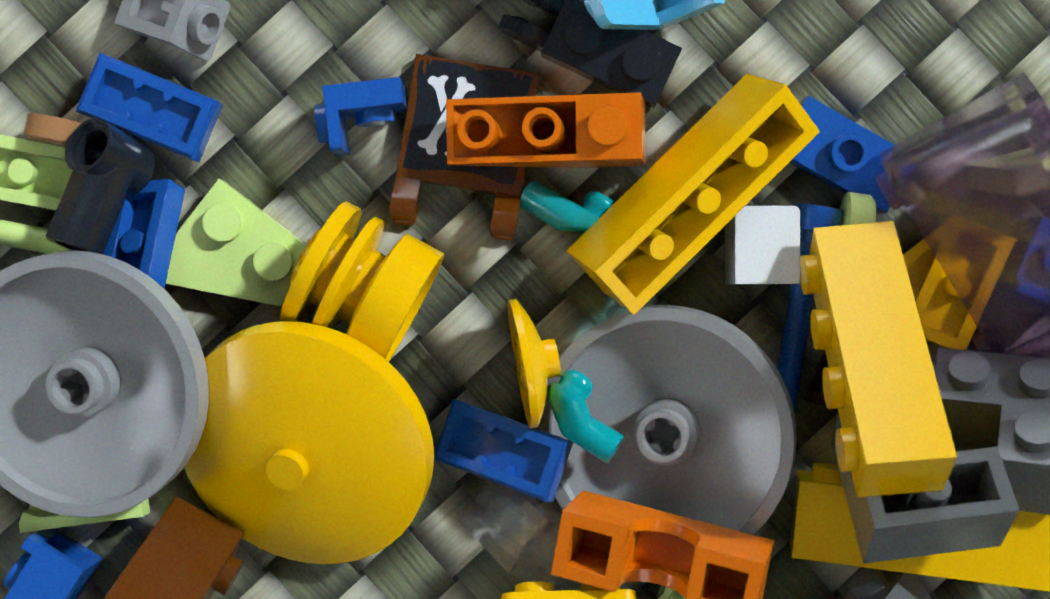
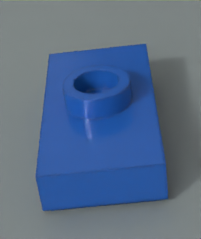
[75,53,223,162]
[789,96,917,214]
[434,399,573,502]

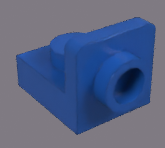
[314,77,407,157]

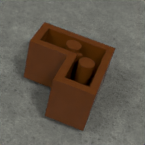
[104,496,244,599]

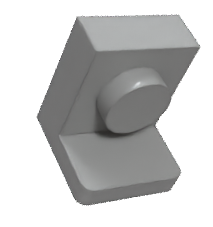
[114,0,230,61]

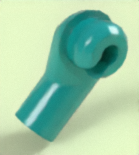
[520,180,615,234]
[548,370,624,464]

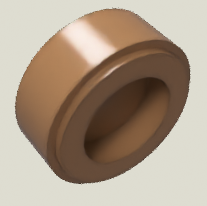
[23,113,81,147]

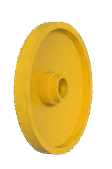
[184,321,434,564]

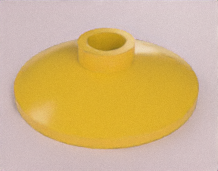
[507,299,561,428]

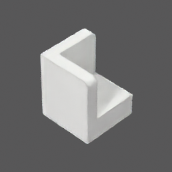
[725,206,800,284]

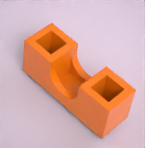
[551,490,775,599]

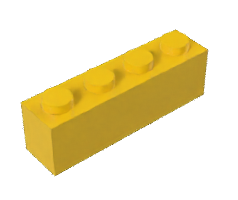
[566,73,820,315]
[799,221,957,497]
[790,463,1050,592]

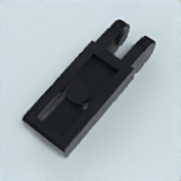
[497,0,682,109]

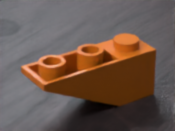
[446,92,646,168]

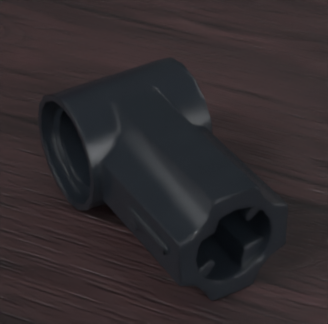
[46,118,155,255]

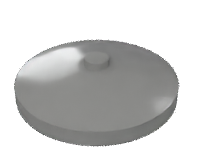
[0,251,209,517]
[536,305,797,535]

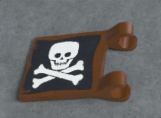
[389,54,540,241]

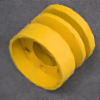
[279,201,445,362]

